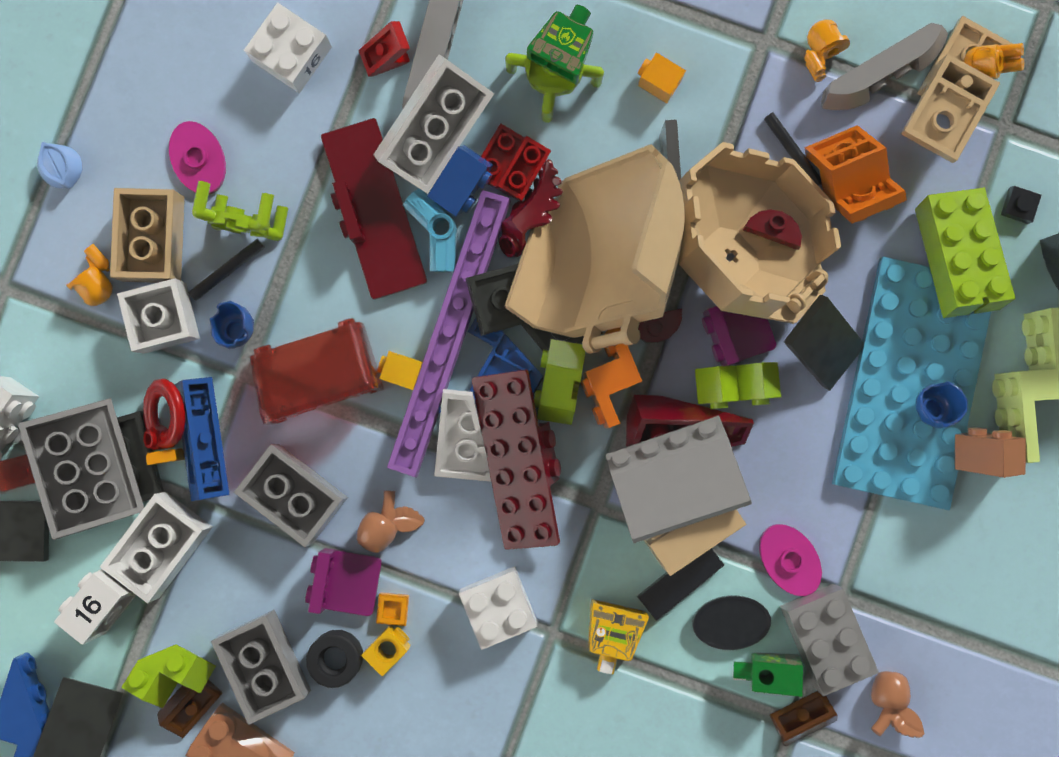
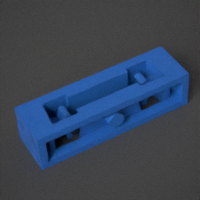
[175,377,230,501]

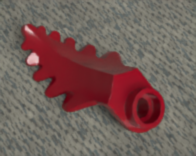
[499,159,563,257]

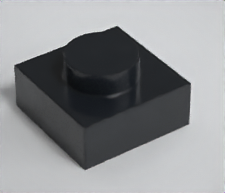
[1001,186,1042,224]

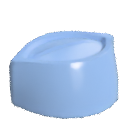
[37,142,82,189]

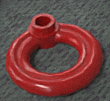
[143,378,186,450]

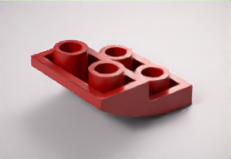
[481,123,551,201]

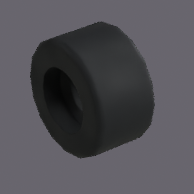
[306,630,363,688]

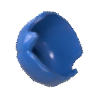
[209,301,254,349]
[916,381,968,428]

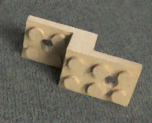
[901,16,1013,163]

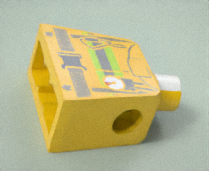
[588,599,649,674]

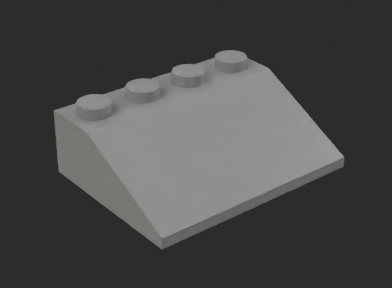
[18,398,144,540]
[605,416,752,543]

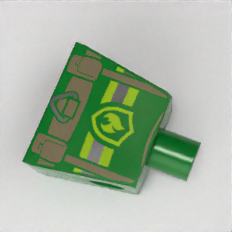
[527,4,594,85]
[733,653,803,697]

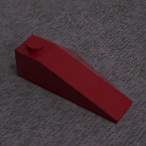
[626,395,754,447]

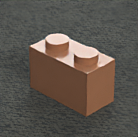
[955,427,1026,478]

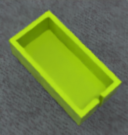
[915,187,1016,318]

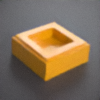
[146,448,185,465]
[376,592,409,626]

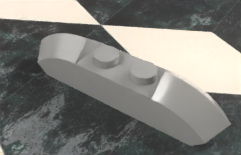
[821,23,948,110]

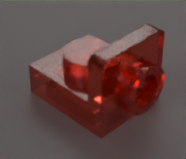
[0,454,35,495]

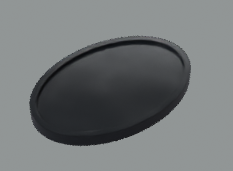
[692,595,771,650]

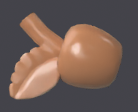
[356,491,425,553]
[871,671,924,738]

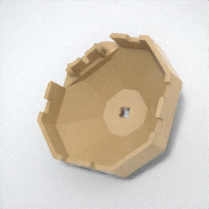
[678,142,841,324]

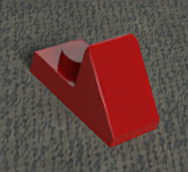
[358,21,410,77]

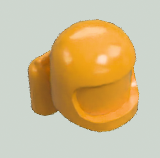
[804,19,850,82]
[963,43,1024,79]
[66,244,113,306]

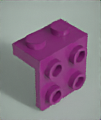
[702,306,776,366]
[305,548,382,616]

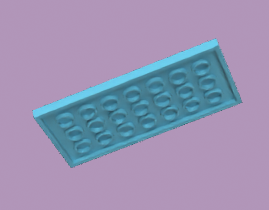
[832,257,991,511]

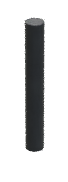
[764,112,822,186]
[188,238,265,301]

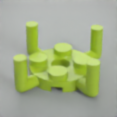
[505,53,604,123]
[192,181,288,241]

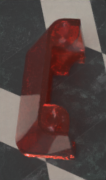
[249,318,385,425]

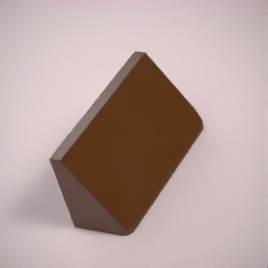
[157,679,222,738]
[769,691,838,746]

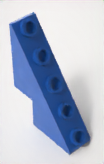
[0,652,50,757]

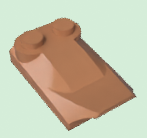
[186,702,295,757]

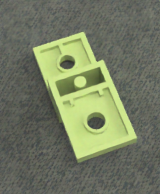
[992,307,1059,463]

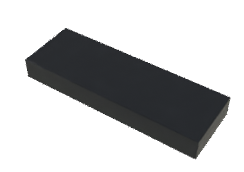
[637,548,725,621]

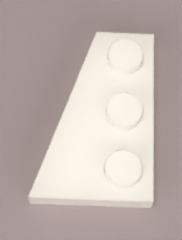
[434,389,491,482]

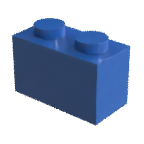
[427,145,493,217]

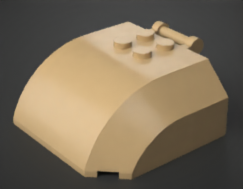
[505,144,685,354]

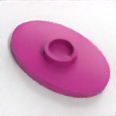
[169,121,226,194]
[759,524,822,596]

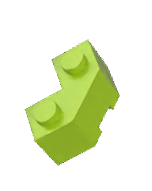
[534,339,585,425]
[695,362,781,409]
[121,644,216,709]

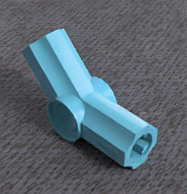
[403,188,458,272]

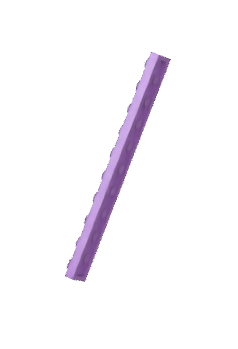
[387,190,511,478]

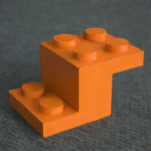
[804,125,907,224]
[580,327,642,428]

